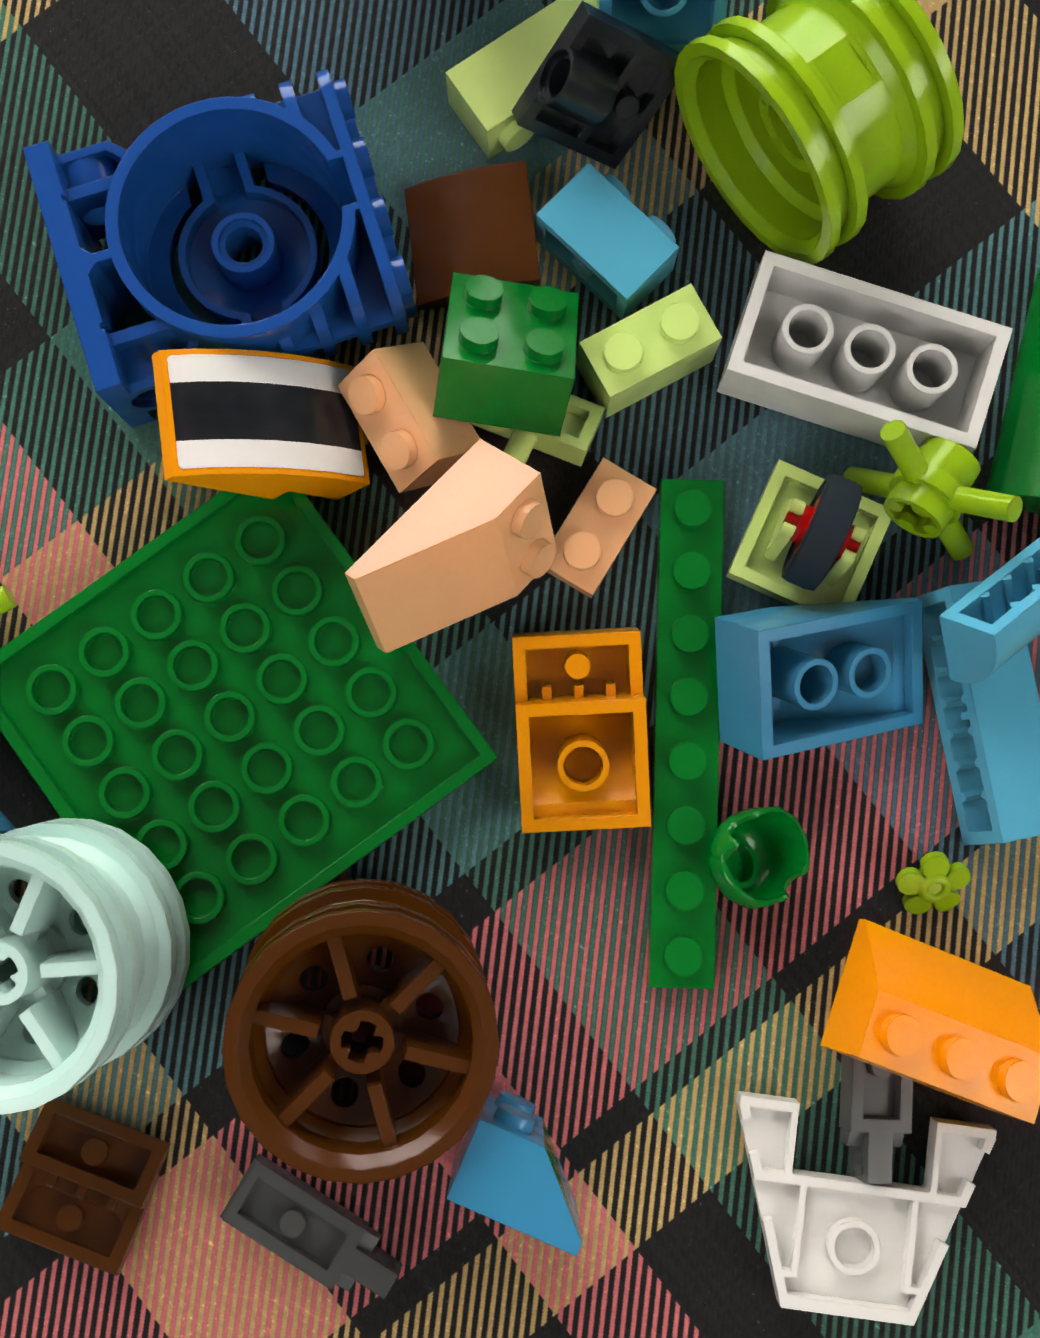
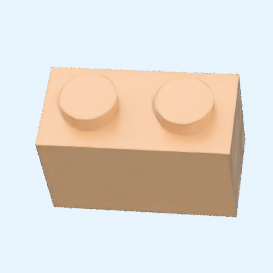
[337,342,480,493]

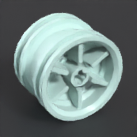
[0,818,190,1115]

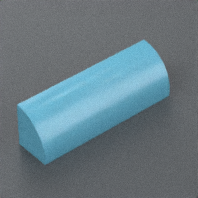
[939,537,1040,684]
[915,581,1040,846]

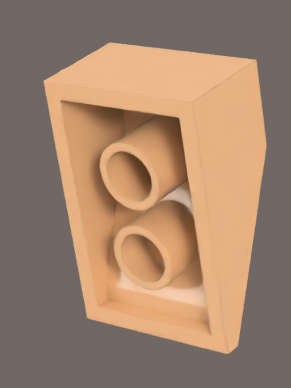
[345,439,558,653]

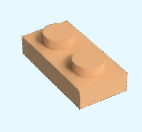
[547,457,657,599]

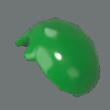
[708,806,810,909]

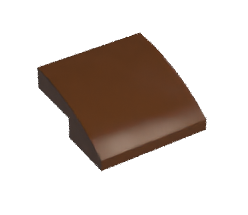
[405,160,540,310]
[0,1098,171,1276]

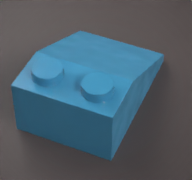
[714,597,923,761]

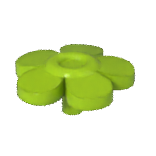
[895,851,971,914]

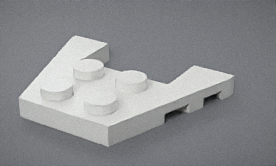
[736,1091,997,1326]

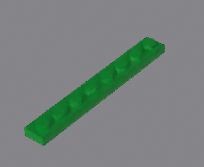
[647,479,724,989]

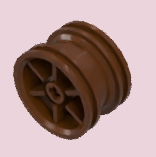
[222,878,500,1184]

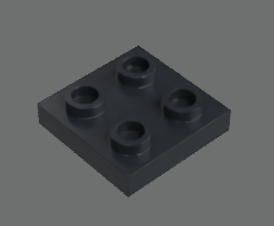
[511,1,680,169]

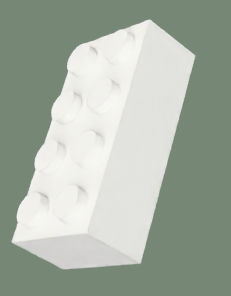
[717,250,1013,453]

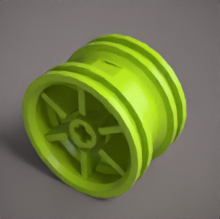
[674,0,964,265]

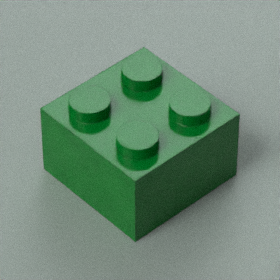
[433,272,579,437]

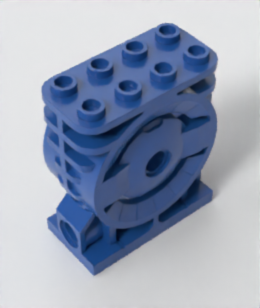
[23,69,418,428]

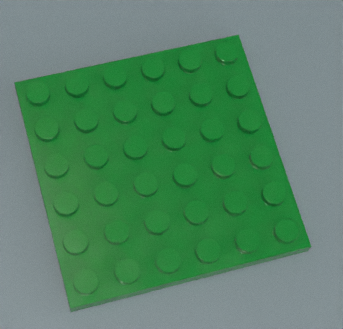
[0,491,499,990]

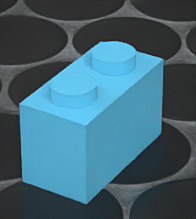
[536,162,679,320]

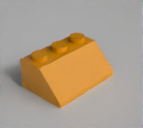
[820,919,1040,1124]

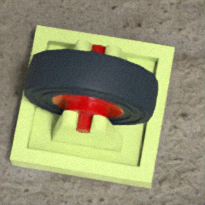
[725,459,891,606]

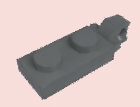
[839,1054,913,1185]
[220,1153,402,1299]

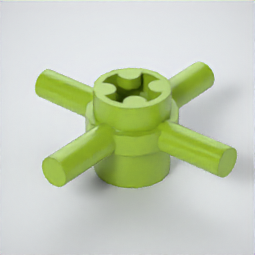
[843,420,1023,560]

